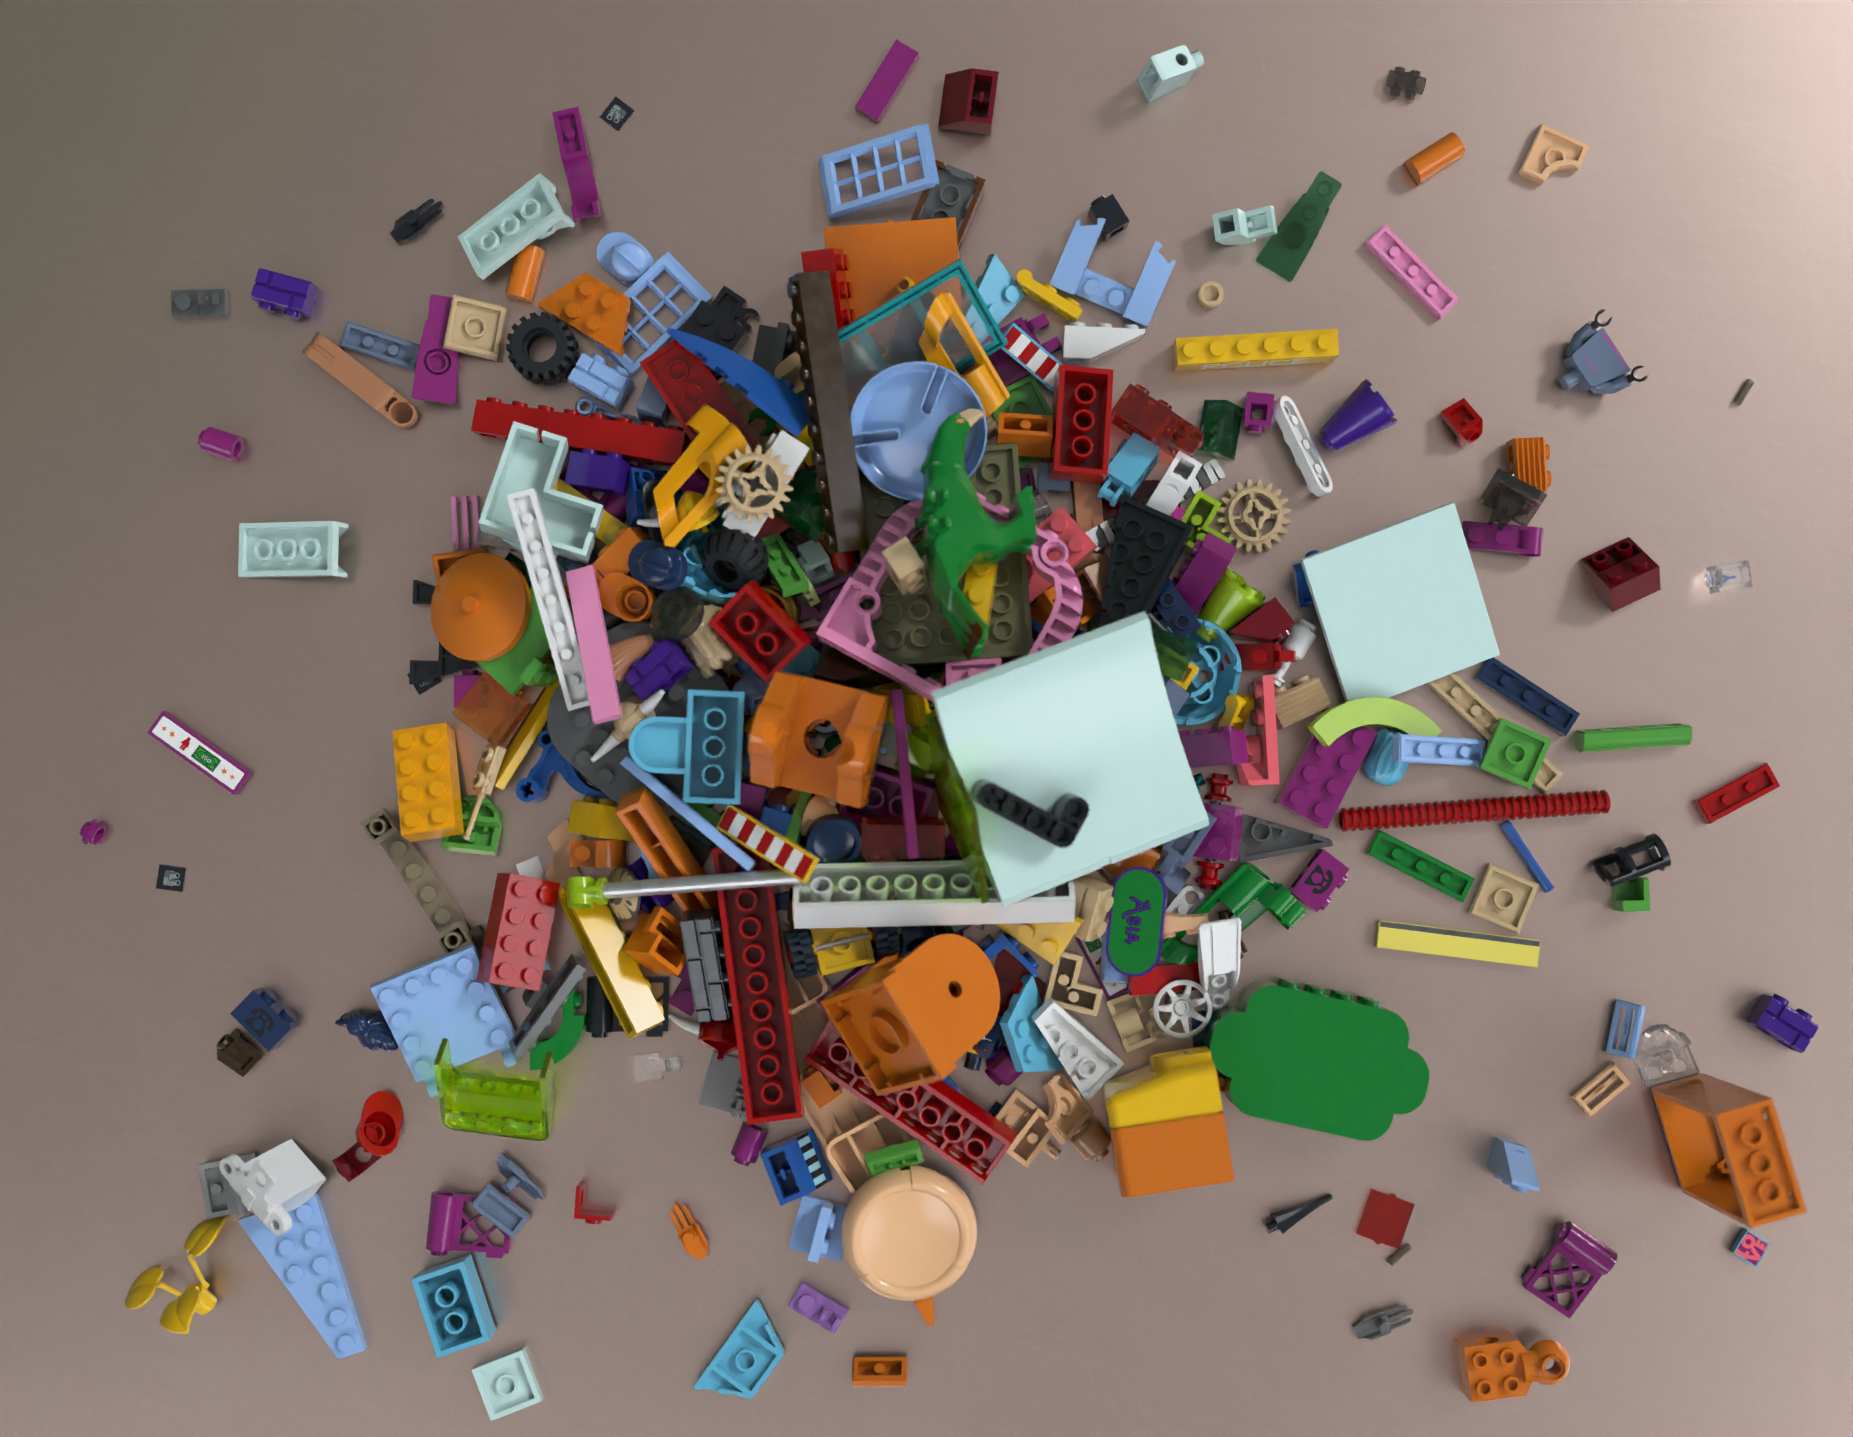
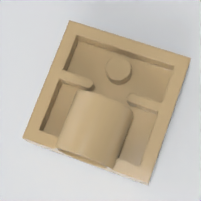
[1105,992,1176,1053]

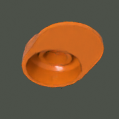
[598,572,657,622]

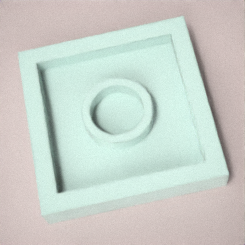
[472,1347,544,1421]

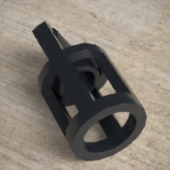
[1593,833,1671,886]

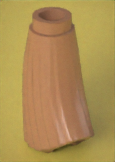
[609,633,656,683]

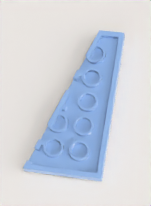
[237,1193,367,1359]

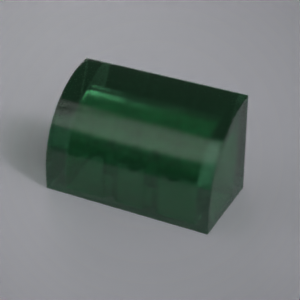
[1195,400,1244,461]

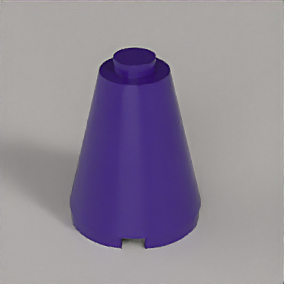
[1319,379,1398,451]

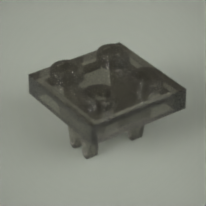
[1478,468,1547,531]

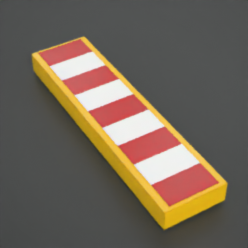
[716,804,820,884]

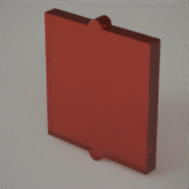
[1356,1188,1415,1249]

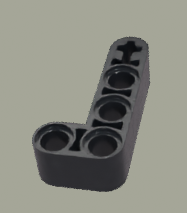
[971,779,1089,848]

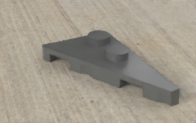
[1238,814,1333,863]

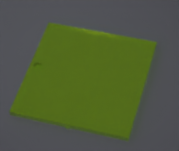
[925,713,989,904]

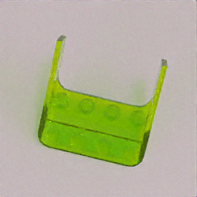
[434,1038,555,1141]

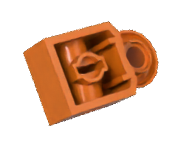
[1455,1331,1570,1403]

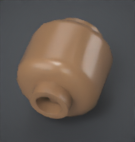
[1071,1120,1111,1161]

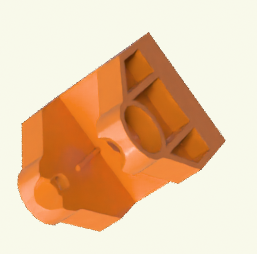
[748,672,892,808]

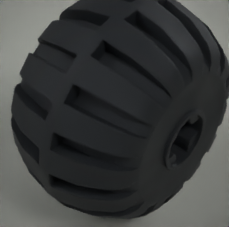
[701,526,769,592]

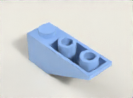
[1487,1137,1539,1193]

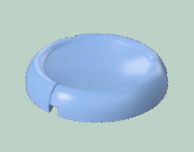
[850,361,987,501]

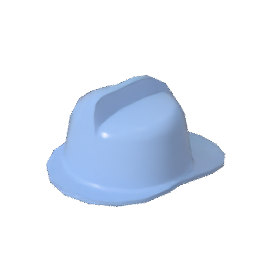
[596,232,654,287]

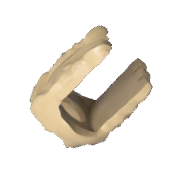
[678,604,742,679]

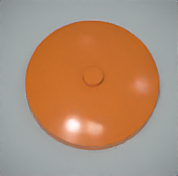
[430,553,531,662]

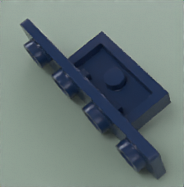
[1151,578,1201,641]

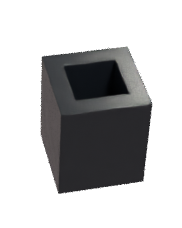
[1088,194,1129,242]

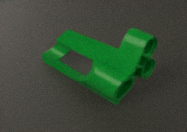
[1161,862,1308,965]

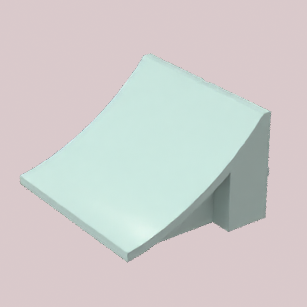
[931,611,1209,907]

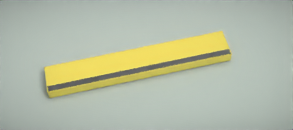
[1375,920,1541,968]

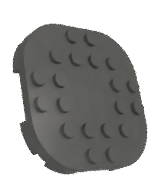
[547,622,732,807]

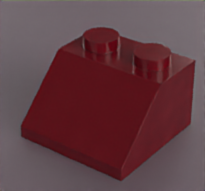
[1226,597,1295,643]

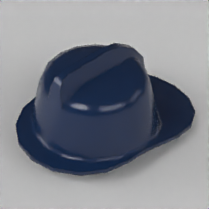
[628,540,688,590]

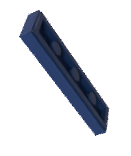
[1473,657,1580,736]

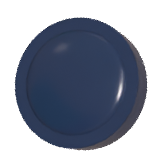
[805,814,862,864]

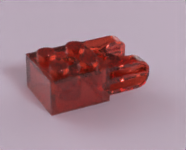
[1111,383,1204,458]

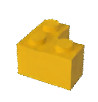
[567,796,635,841]

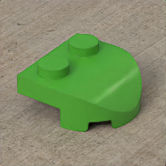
[441,795,502,856]

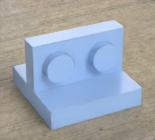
[788,1194,847,1263]

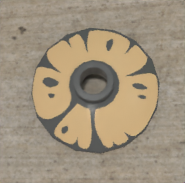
[608,866,641,921]

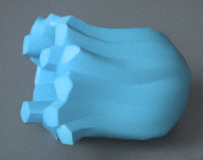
[1364,728,1410,786]

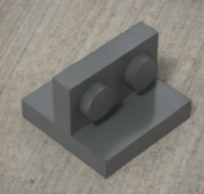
[752,322,797,376]

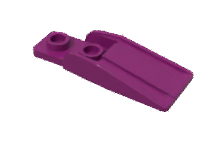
[412,295,458,404]

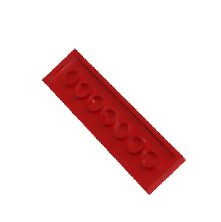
[639,339,791,538]

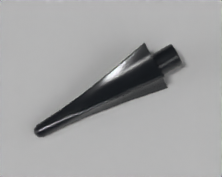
[1264,1194,1333,1234]

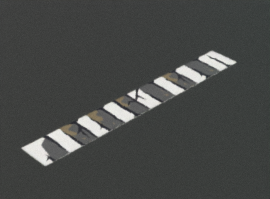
[1085,458,1226,551]

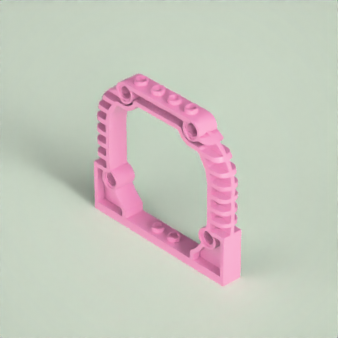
[816,492,1083,702]

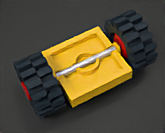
[783,926,900,980]

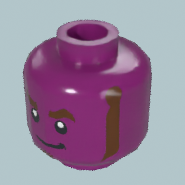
[985,1045,1023,1086]

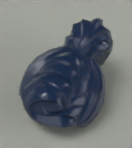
[335,1009,399,1052]

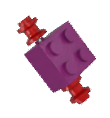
[1193,773,1244,890]

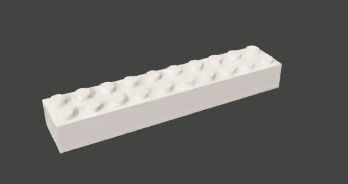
[793,860,1076,929]

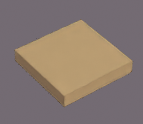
[443,295,507,361]
[1467,863,1540,934]

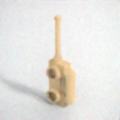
[463,744,506,840]

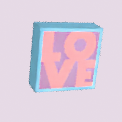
[1729,1228,1770,1267]

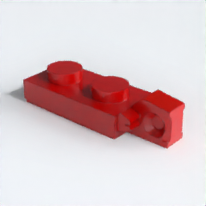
[1220,643,1296,671]

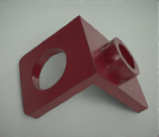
[332,1142,382,1182]

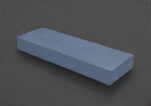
[339,321,419,372]

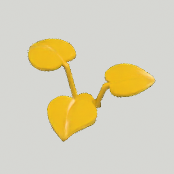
[125,1216,229,1334]

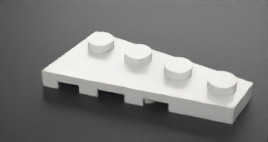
[1032,997,1124,1102]

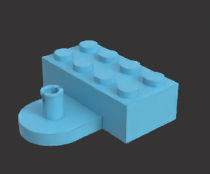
[629,690,745,804]

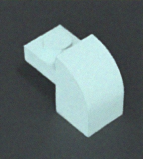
[1212,205,1277,245]

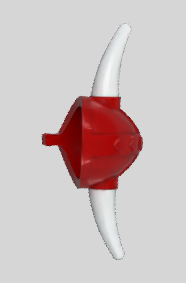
[668,1013,738,1062]

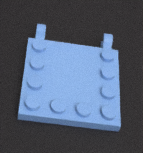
[370,943,519,1098]

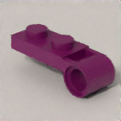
[1462,521,1544,557]

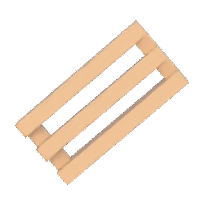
[1570,1061,1631,1118]

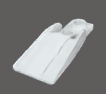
[1198,917,1241,1011]

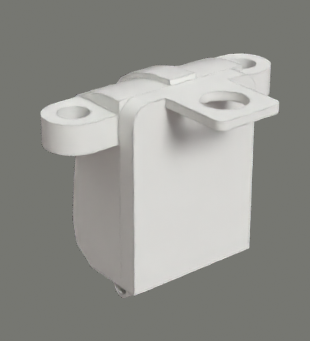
[219,1139,326,1235]

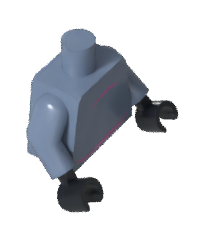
[1558,309,1649,394]

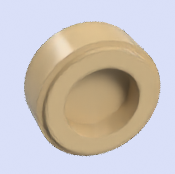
[1196,281,1224,309]

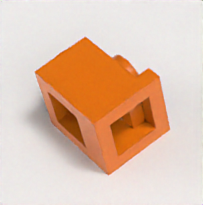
[801,1065,842,1109]

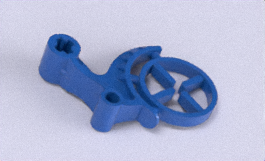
[516,731,610,802]

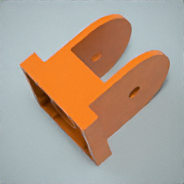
[820,934,1000,1096]

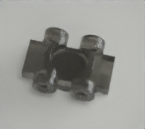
[1385,67,1426,100]

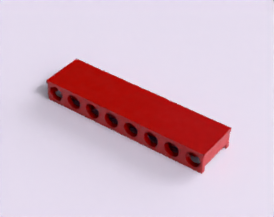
[804,1020,1018,1185]

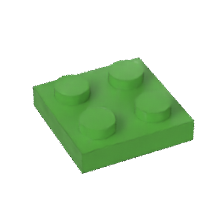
[1478,718,1552,789]

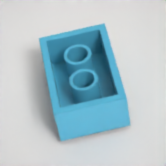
[411,1254,496,1358]

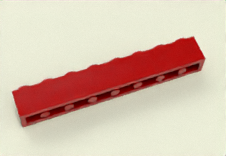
[471,397,691,467]

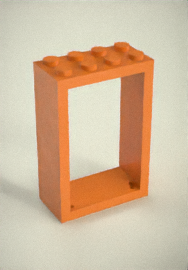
[1651,1073,1807,1229]

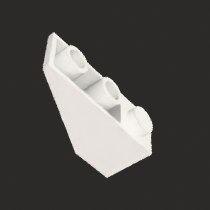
[1062,322,1145,364]
[1146,450,1202,516]

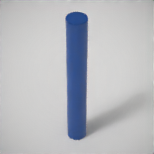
[1500,820,1554,893]

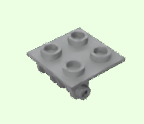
[698,1051,747,1118]

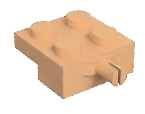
[994,1089,1061,1168]

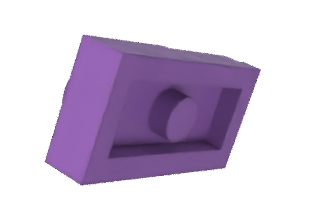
[788,1281,849,1333]

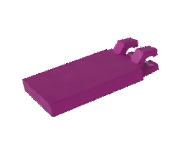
[965,313,1062,387]

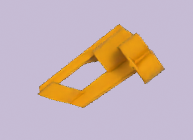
[918,292,1010,418]
[653,404,753,547]

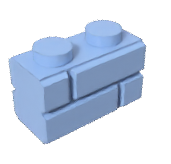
[568,353,634,411]

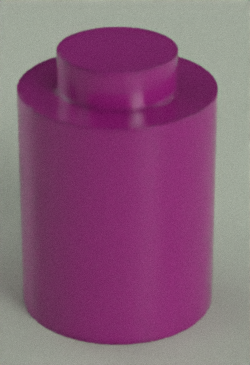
[198,427,244,462]
[731,1122,768,1166]

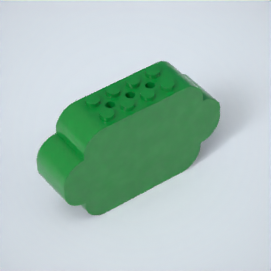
[1203,978,1429,1141]

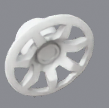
[1153,979,1212,1038]

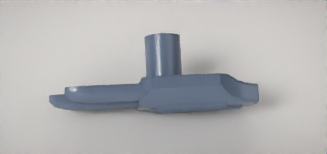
[495,1154,544,1200]

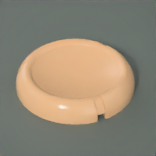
[841,1166,977,1301]

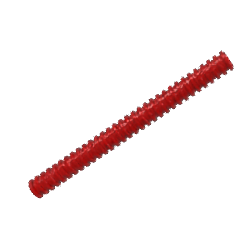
[1339,790,1611,832]

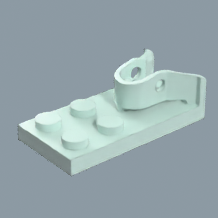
[458,173,575,280]
[238,521,349,578]

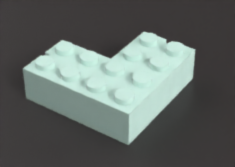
[478,421,604,564]

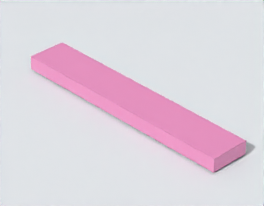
[566,565,623,725]

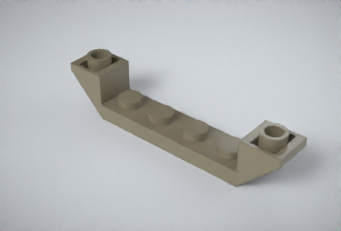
[361,808,473,954]

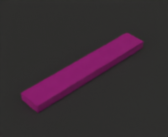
[891,689,919,859]

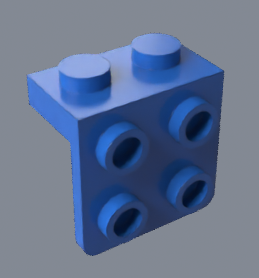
[977,930,1040,978]

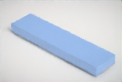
[1393,734,1486,766]

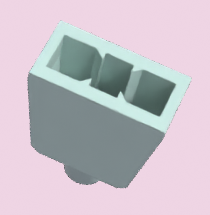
[1137,45,1204,102]

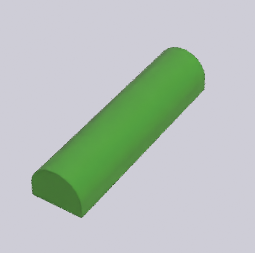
[1575,723,1692,753]

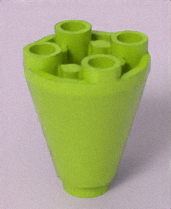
[1195,567,1266,643]

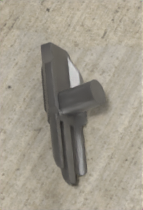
[1353,1305,1413,1340]

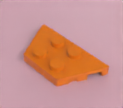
[537,272,631,357]

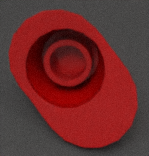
[355,1091,402,1156]

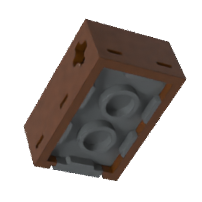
[911,160,986,253]

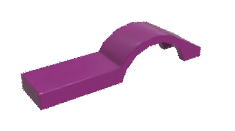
[552,107,601,222]

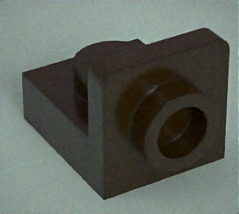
[216,1029,262,1077]

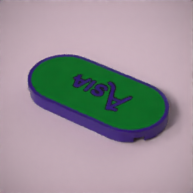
[1106,866,1168,977]

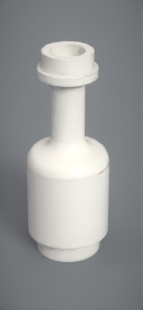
[1267,618,1318,688]

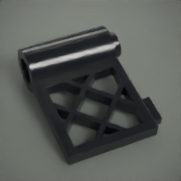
[586,976,669,1038]

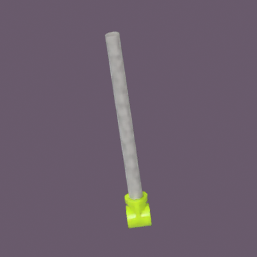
[566,869,805,909]

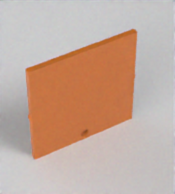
[824,217,965,359]

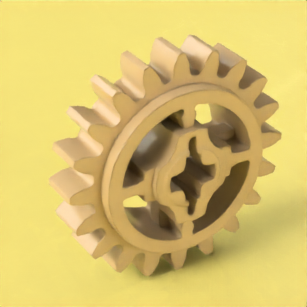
[715,445,793,523]
[1216,479,1291,554]

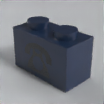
[230,988,300,1052]

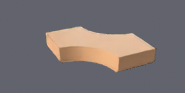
[545,819,586,891]

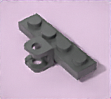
[509,954,586,1059]

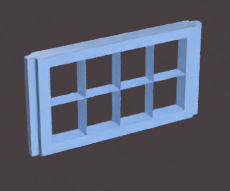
[818,123,940,218]
[588,252,713,378]

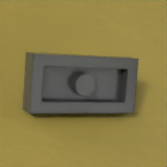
[171,289,229,319]

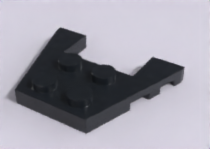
[409,580,480,685]

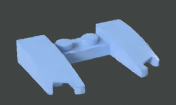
[1049,218,1176,327]

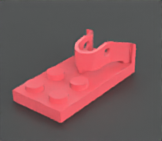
[1026,506,1097,606]
[1236,674,1280,786]

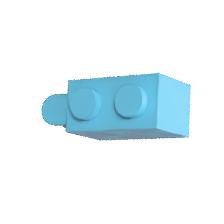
[1097,432,1161,507]

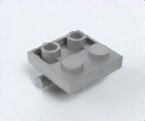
[197,1152,255,1219]

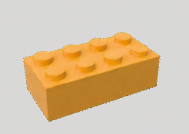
[392,722,464,842]

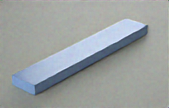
[620,756,757,871]

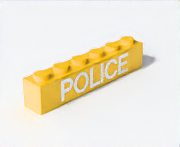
[1172,329,1339,372]

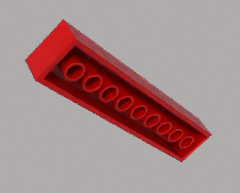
[712,844,805,1125]

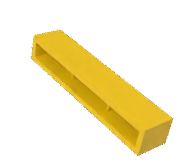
[557,875,665,1040]

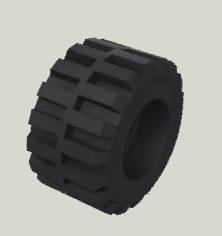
[506,312,579,385]

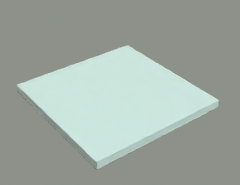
[1300,502,1500,702]

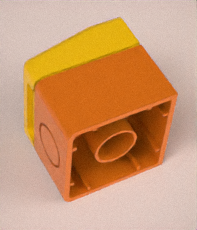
[1103,1046,1235,1198]

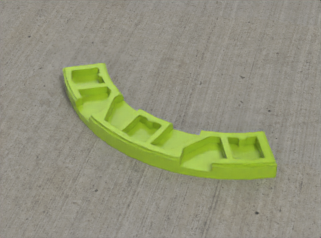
[1307,697,1442,747]

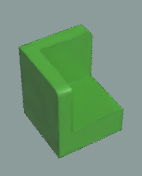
[1612,877,1650,912]

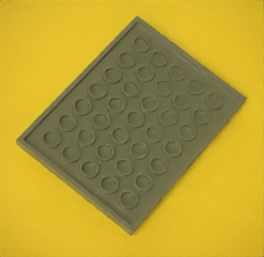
[858,443,1033,670]

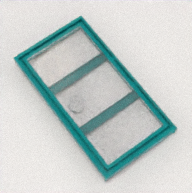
[838,258,1008,415]

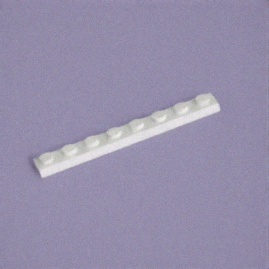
[506,488,590,711]

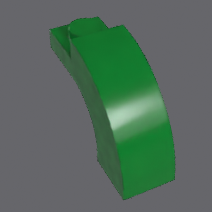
[530,986,586,1070]

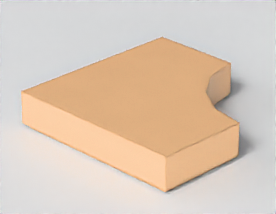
[1517,124,1590,184]
[1042,1070,1094,1145]

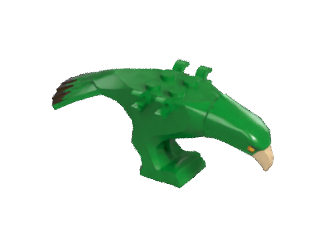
[914,408,1037,660]

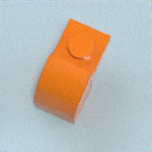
[570,839,629,868]

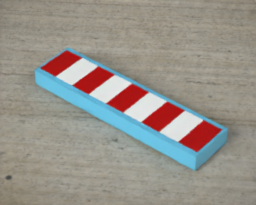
[1001,322,1063,393]

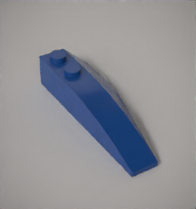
[666,328,809,437]

